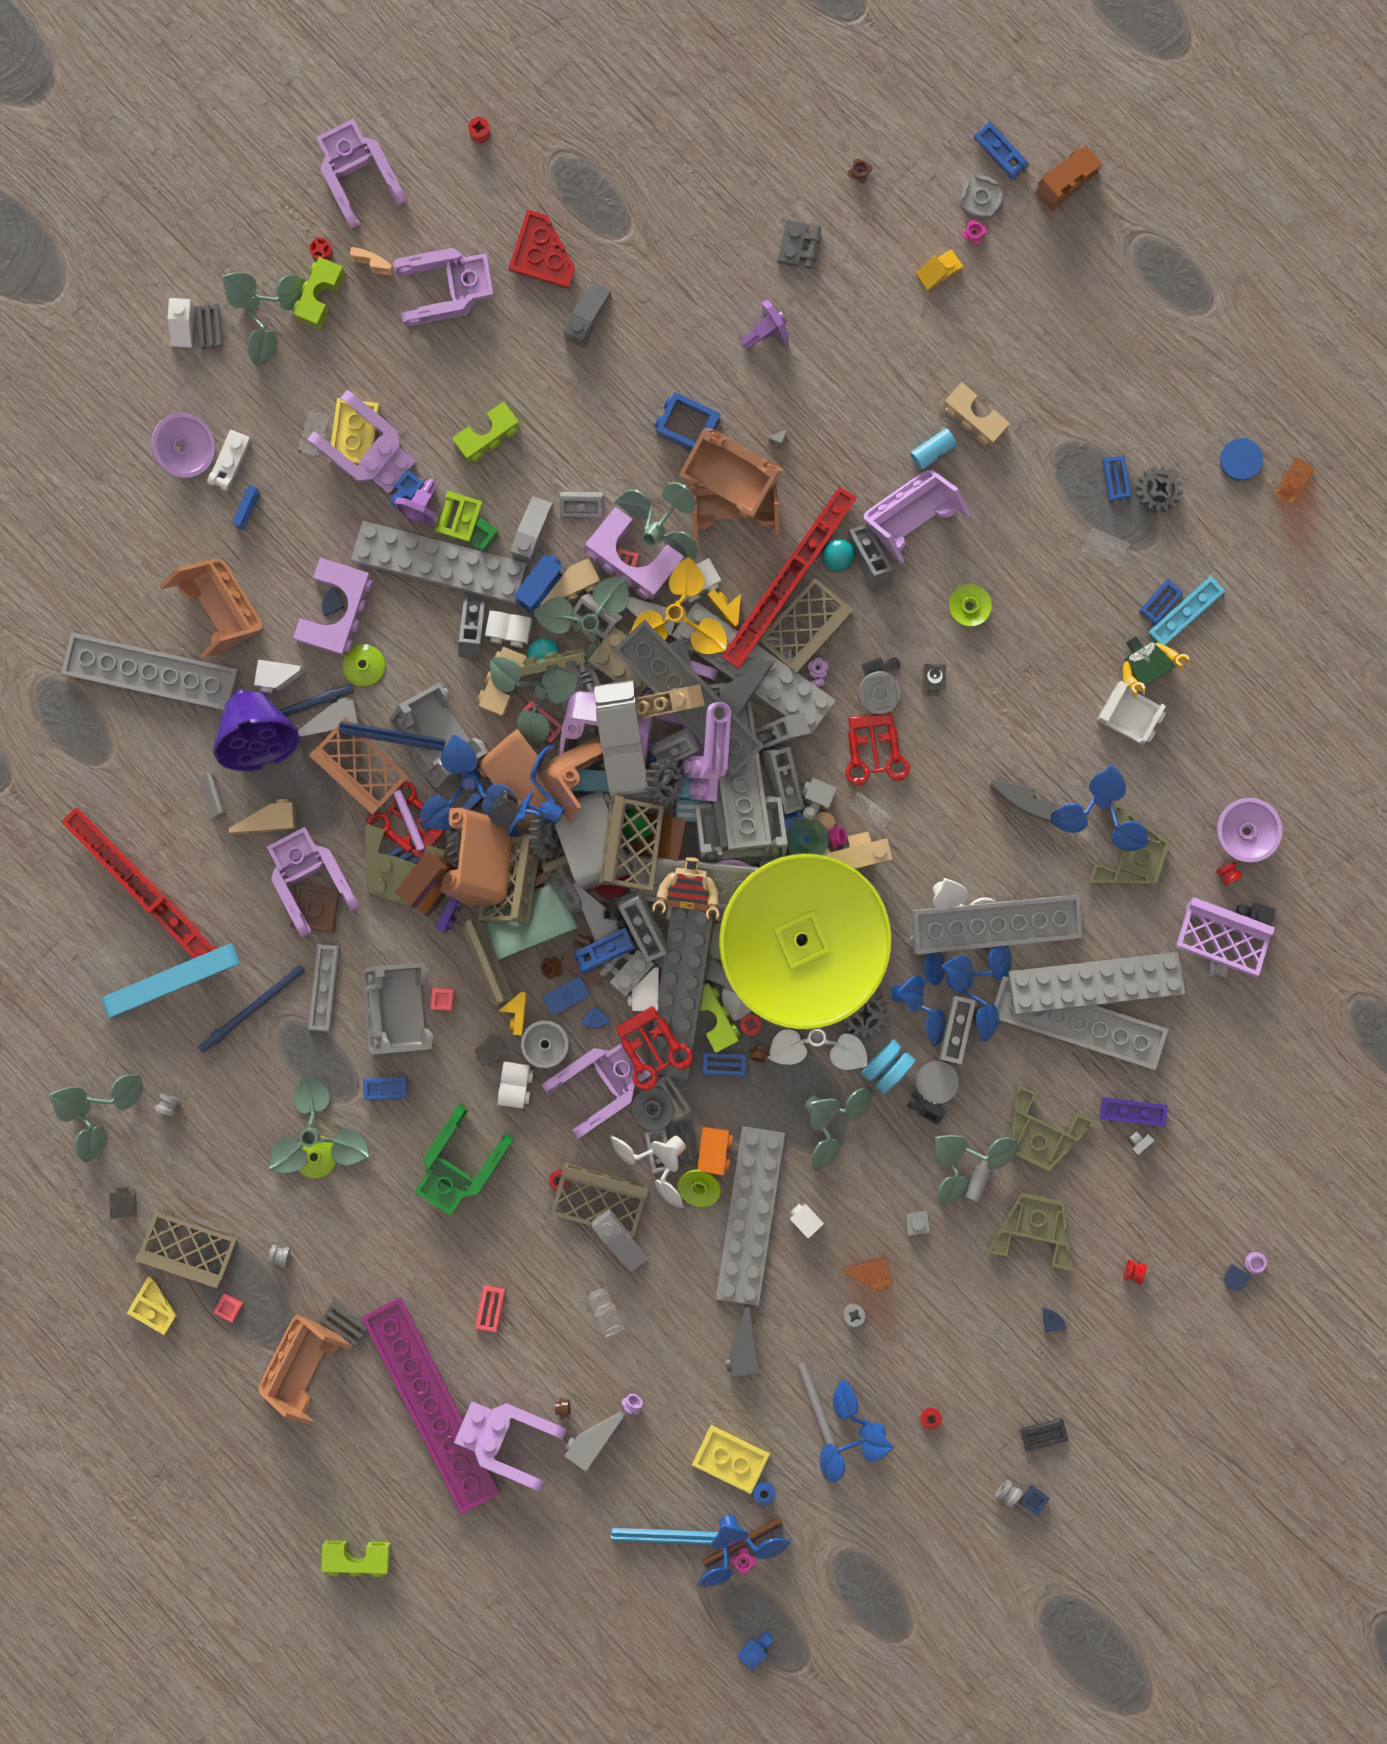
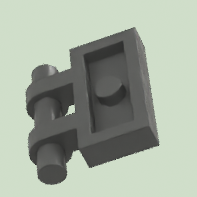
[777,220,822,269]

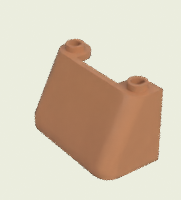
[679,428,783,518]
[477,729,557,831]
[441,808,513,907]

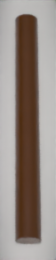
[702,1517,783,1568]

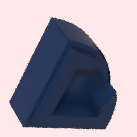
[322,588,344,617]
[1042,1309,1067,1332]

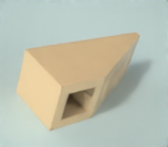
[540,558,600,605]
[635,684,705,720]

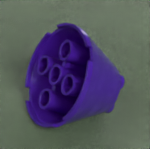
[213,689,300,771]

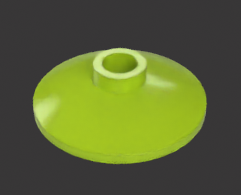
[949,584,992,627]
[342,644,385,687]
[299,1135,337,1179]
[678,1170,721,1207]

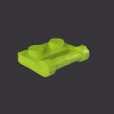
[434,491,483,543]

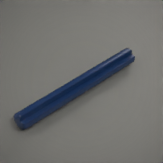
[338,721,445,751]

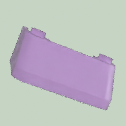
[864,470,971,564]
[559,691,654,767]

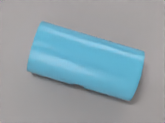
[910,428,957,470]

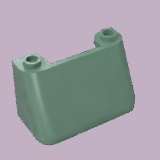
[483,879,579,962]

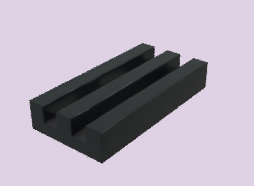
[670,1119,698,1166]
[1020,1418,1069,1452]

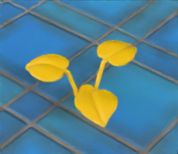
[629,557,727,655]

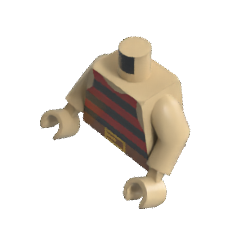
[652,857,720,921]

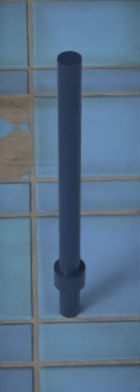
[280,684,353,716]
[198,965,305,1053]

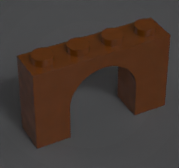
[394,851,457,917]

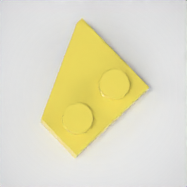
[127,1276,177,1335]

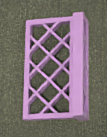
[1176,897,1275,978]

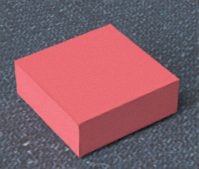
[430,988,454,1011]
[213,1293,244,1323]

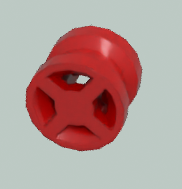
[468,117,490,144]
[309,238,333,262]
[1215,861,1243,886]
[740,1014,762,1036]
[1123,1259,1147,1285]

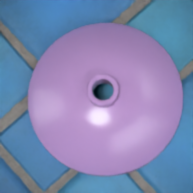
[151,413,215,478]
[1217,798,1282,863]

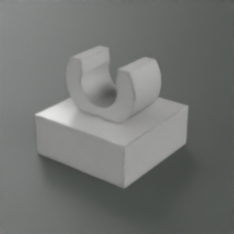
[1130,1132,1156,1160]

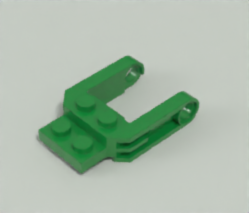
[414,1104,514,1216]

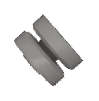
[521,1020,570,1068]

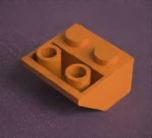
[697,1127,733,1175]

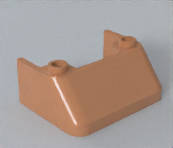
[691,484,779,539]
[159,558,262,658]
[539,735,648,823]
[259,1315,352,1426]

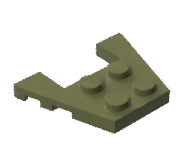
[519,647,586,676]
[1088,803,1170,884]
[365,824,447,906]
[1010,1084,1095,1171]
[987,1192,1072,1271]

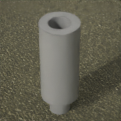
[964,1160,992,1202]

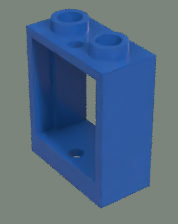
[654,392,721,451]
[514,554,564,615]

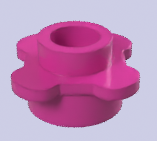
[962,220,987,245]
[828,824,847,849]
[730,1548,757,1575]

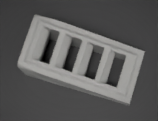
[644,1128,674,1177]

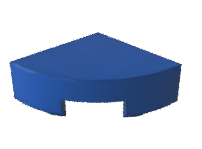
[580,1006,611,1028]

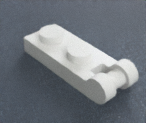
[207,429,251,492]

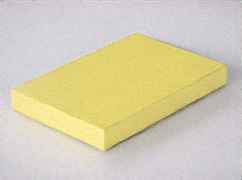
[329,398,380,465]
[692,1425,770,1494]

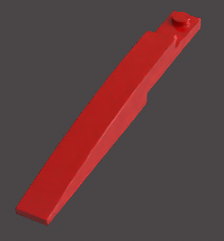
[721,486,857,669]
[61,807,216,958]

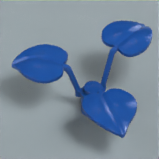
[420,734,521,830]
[507,746,564,837]
[1050,764,1149,851]
[942,945,1012,1043]
[891,952,946,1046]
[820,1379,894,1482]
[697,1515,791,1587]

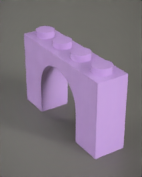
[584,507,684,602]
[293,558,373,657]

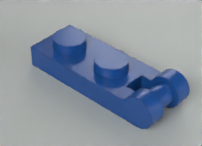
[973,122,1029,180]
[573,928,636,974]

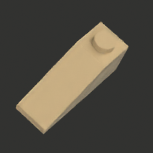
[229,799,297,835]
[823,839,892,869]

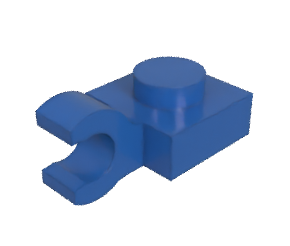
[389,470,424,508]
[737,1631,773,1671]

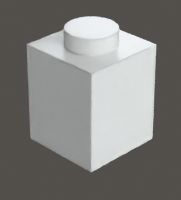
[790,1203,824,1238]

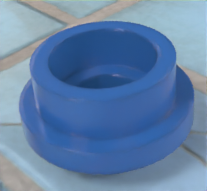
[753,1482,775,1505]

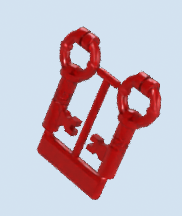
[845,712,910,786]
[365,781,447,859]
[616,1006,693,1092]

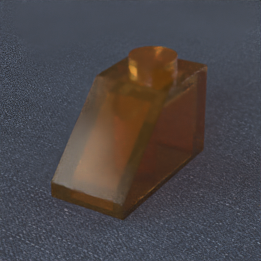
[1273,457,1315,504]
[843,1256,893,1291]

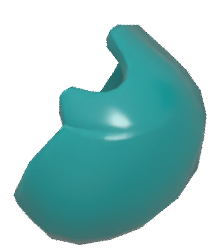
[822,539,856,572]
[527,638,561,659]

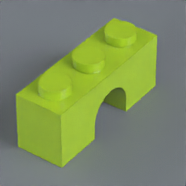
[293,257,345,330]
[452,401,520,463]
[701,984,740,1053]
[321,1541,391,1577]

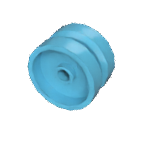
[861,1039,916,1094]

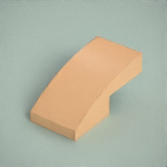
[350,247,394,276]

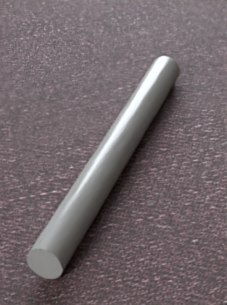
[797,1362,836,1446]

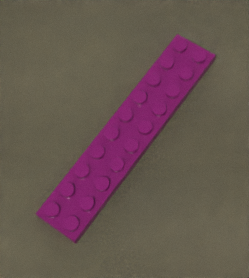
[361,1297,501,1514]

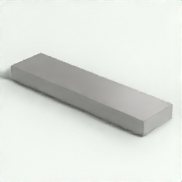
[308,944,340,1032]

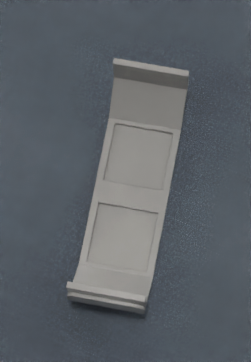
[594,680,654,810]

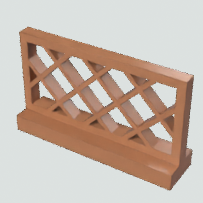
[309,717,409,815]

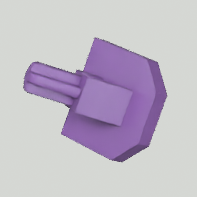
[741,300,789,349]
[395,479,439,527]

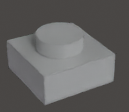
[905,1211,930,1236]

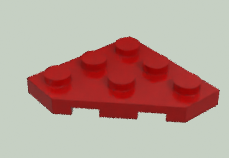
[508,209,575,289]

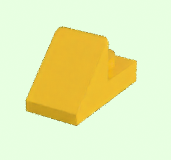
[916,249,963,291]
[707,589,741,630]
[498,992,527,1036]

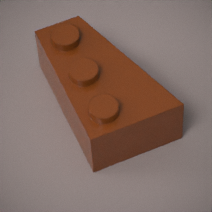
[1036,146,1103,212]

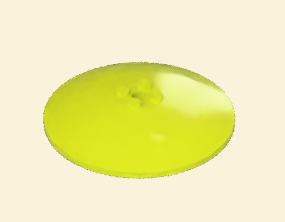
[719,854,891,1029]

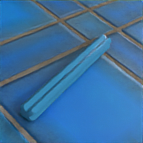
[611,1528,718,1545]

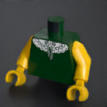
[1123,636,1190,698]

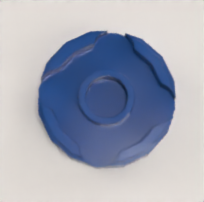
[1220,438,1263,481]

